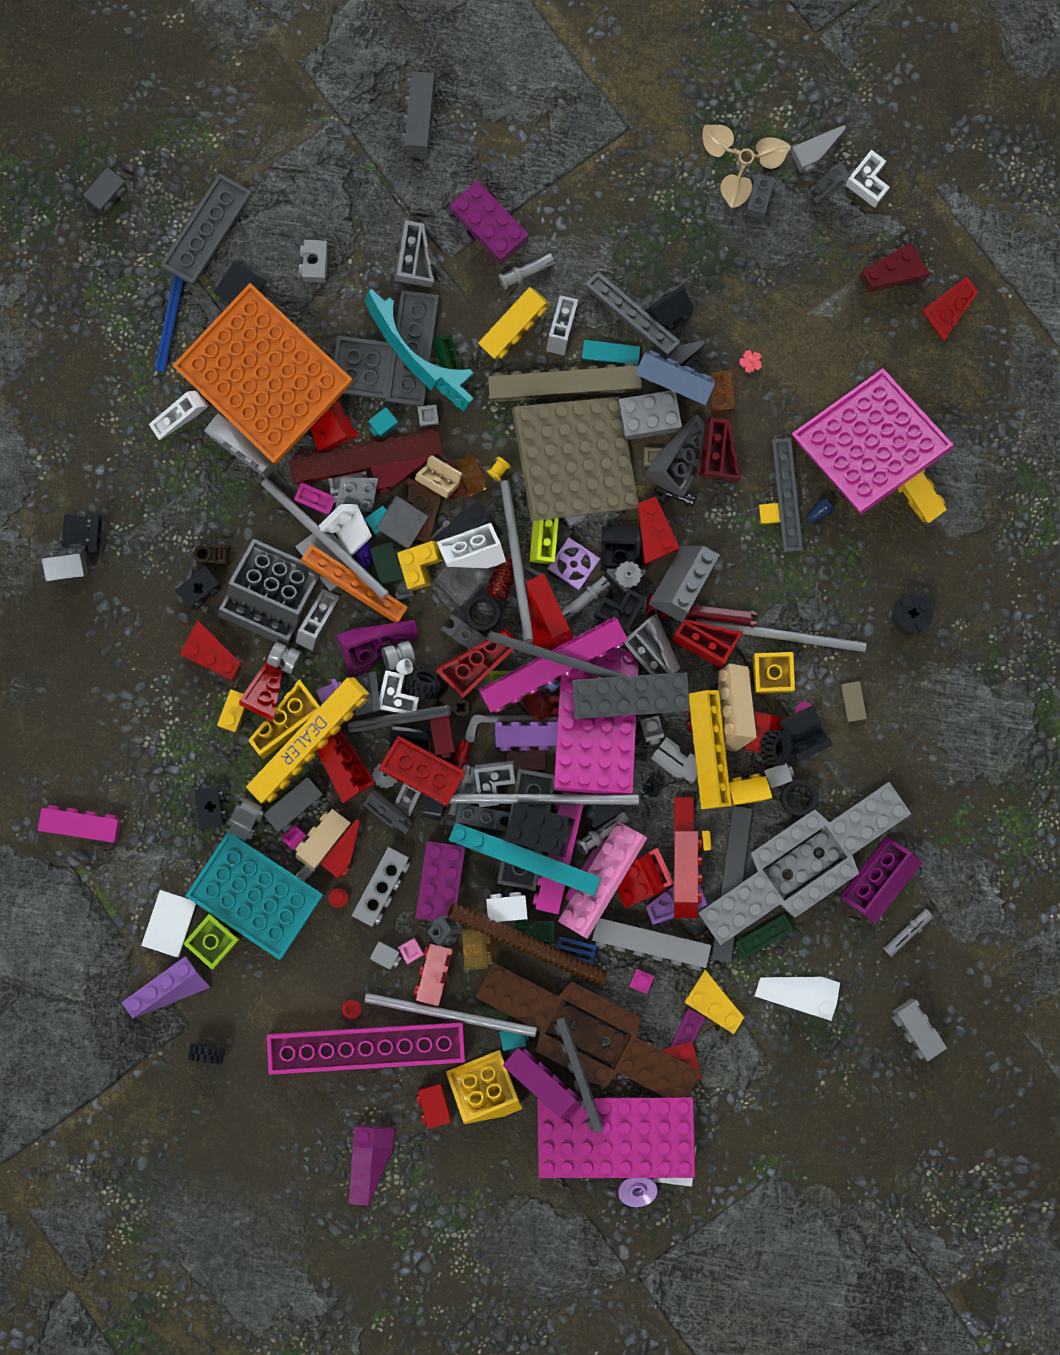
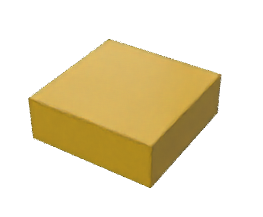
[759,503,780,524]
[700,831,711,851]

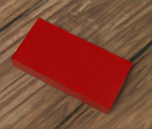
[674,797,694,836]

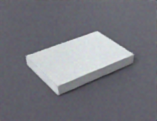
[141,890,197,958]

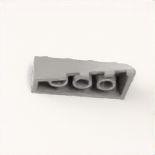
[204,413,280,478]

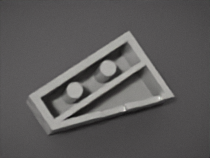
[624,613,681,675]

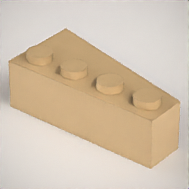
[718,664,757,752]

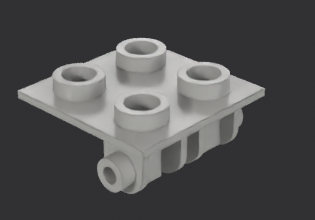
[333,478,378,512]

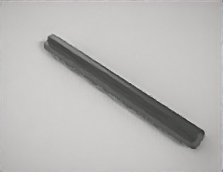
[347,705,451,733]

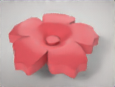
[739,350,762,373]

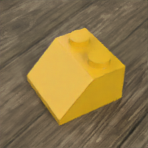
[729,773,772,806]

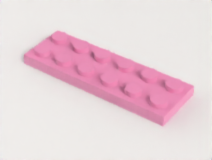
[558,821,647,939]

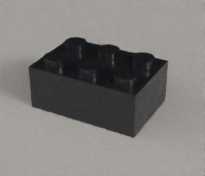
[504,803,575,857]

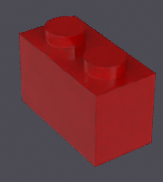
[416,1083,452,1129]

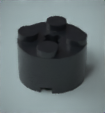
[891,594,933,635]

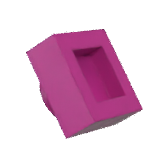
[281,824,306,850]
[629,969,654,994]

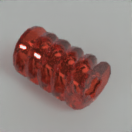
[486,557,515,600]

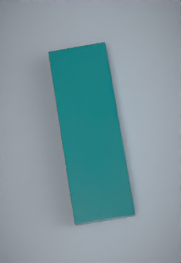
[582,340,640,366]

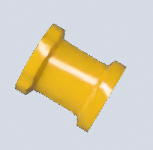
[486,457,511,482]

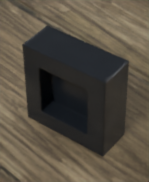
[683,354,709,374]

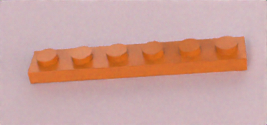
[300,544,408,623]

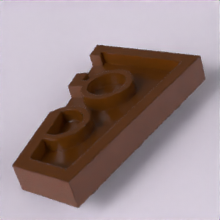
[407,478,442,543]

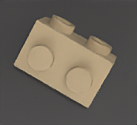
[415,455,462,498]

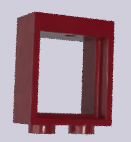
[429,716,456,760]

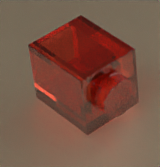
[521,689,555,721]

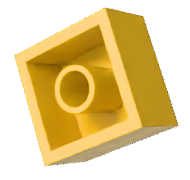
[752,652,795,694]

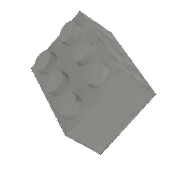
[618,390,682,440]

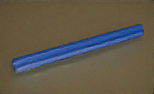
[155,275,184,372]

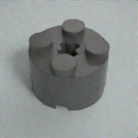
[224,796,264,841]

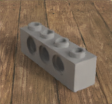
[352,847,411,927]

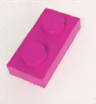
[294,482,335,516]

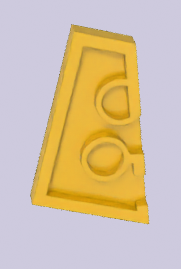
[684,969,744,1034]

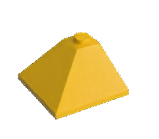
[446,1050,523,1124]

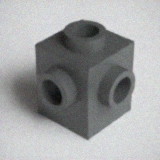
[427,915,463,946]

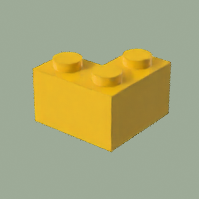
[397,541,444,590]

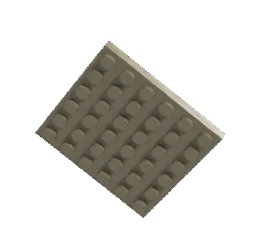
[512,397,639,521]

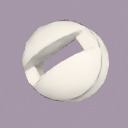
[396,659,413,675]

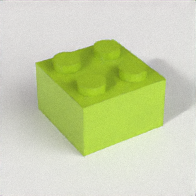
[183,914,241,970]

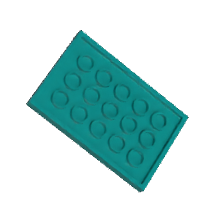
[185,832,324,960]

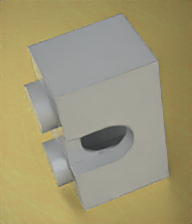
[299,240,328,283]

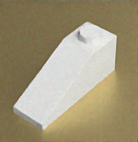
[149,390,209,440]

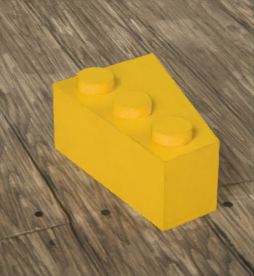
[898,470,947,523]

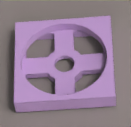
[547,538,600,590]

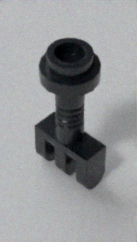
[652,487,696,508]

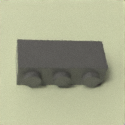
[263,777,324,833]

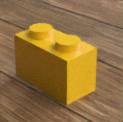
[217,689,247,734]

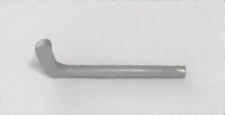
[465,715,558,743]

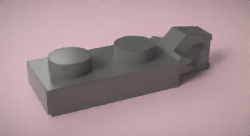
[363,790,414,834]

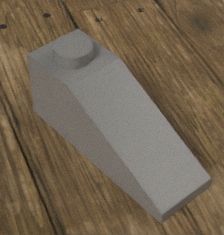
[791,125,846,173]
[546,295,578,355]
[296,589,340,651]

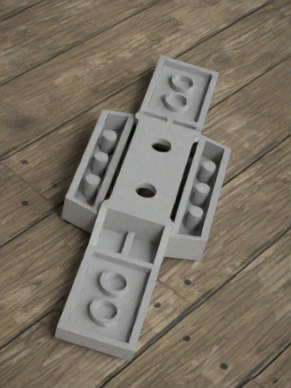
[698,782,911,945]

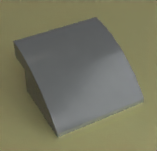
[218,539,321,648]

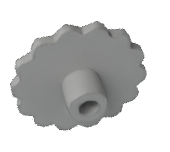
[615,561,642,588]
[372,764,397,789]

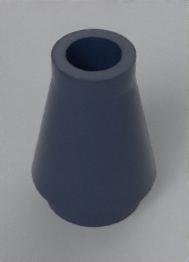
[806,497,834,524]

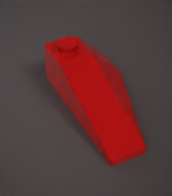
[526,573,573,650]

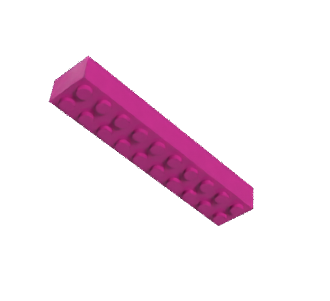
[267,1022,465,1075]

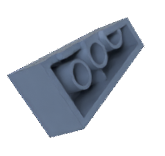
[635,350,715,405]

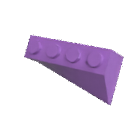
[495,722,558,751]
[122,956,211,1019]

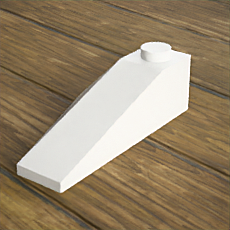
[755,977,840,1021]

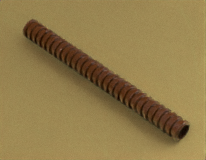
[447,903,607,987]

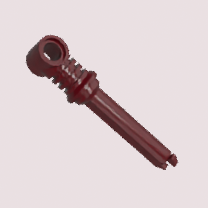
[646,594,757,627]

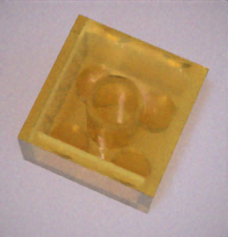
[462,930,492,970]

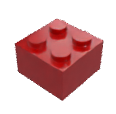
[617,854,666,908]

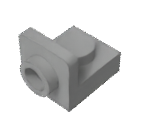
[640,716,665,745]

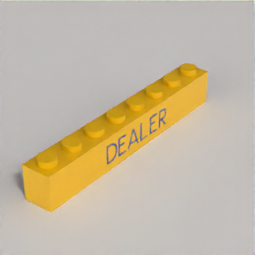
[246,677,369,804]

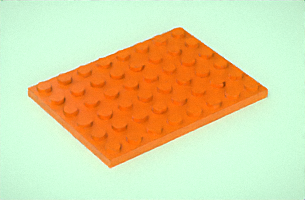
[172,283,354,465]

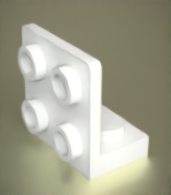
[319,504,372,556]

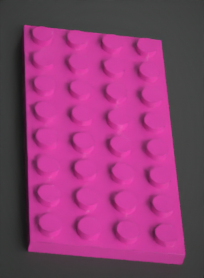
[554,648,639,795]
[537,1097,696,1178]

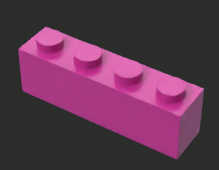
[38,805,121,843]

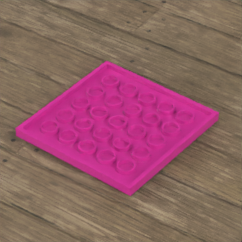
[792,369,954,515]

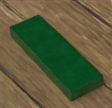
[734,913,794,959]

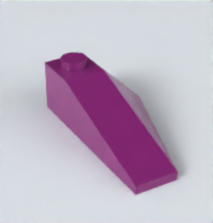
[336,620,418,677]
[349,1125,395,1206]

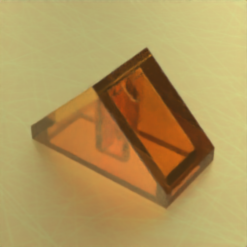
[454,454,487,496]

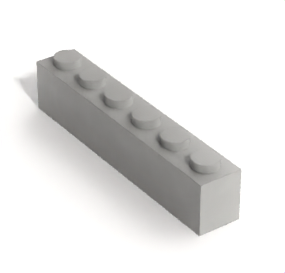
[592,918,711,971]

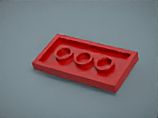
[379,736,466,807]

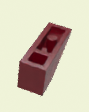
[371,456,428,494]

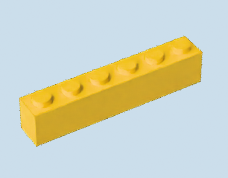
[689,690,732,809]

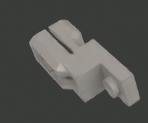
[650,737,698,784]

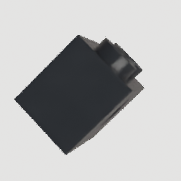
[175,566,221,610]
[194,786,227,829]

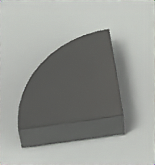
[395,579,414,601]

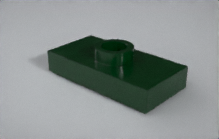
[434,336,459,370]

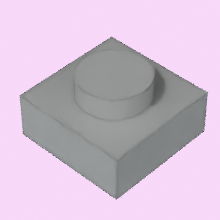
[418,405,439,427]

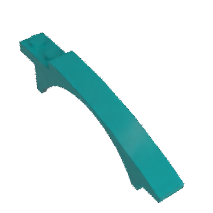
[364,289,474,412]
[449,822,601,896]

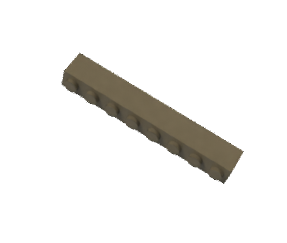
[488,363,642,403]

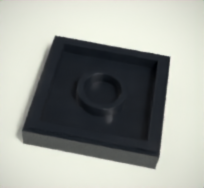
[214,261,266,303]

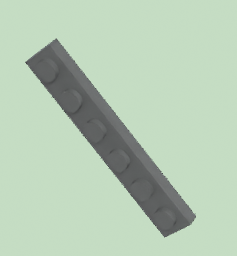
[585,272,681,357]
[771,438,803,553]
[555,1016,604,1133]

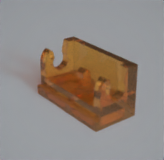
[709,370,735,413]

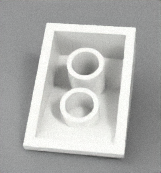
[437,523,506,568]

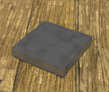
[376,496,429,549]

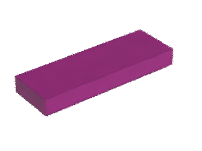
[670,1008,706,1047]

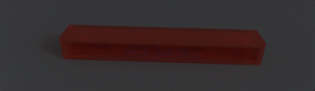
[288,429,443,486]

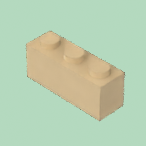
[295,809,350,871]

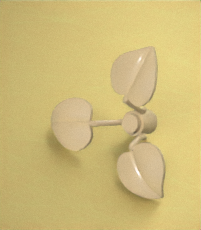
[702,125,791,208]

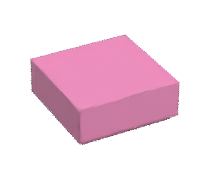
[398,938,424,964]

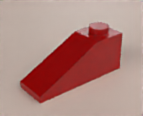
[320,819,361,879]

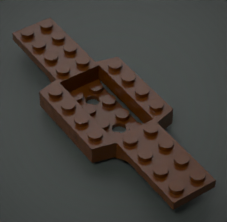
[476,962,701,1097]

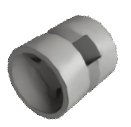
[267,641,302,675]
[382,641,415,671]

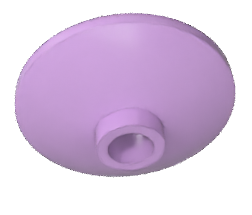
[618,1178,657,1207]

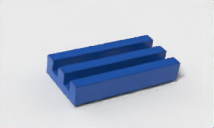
[557,936,597,965]

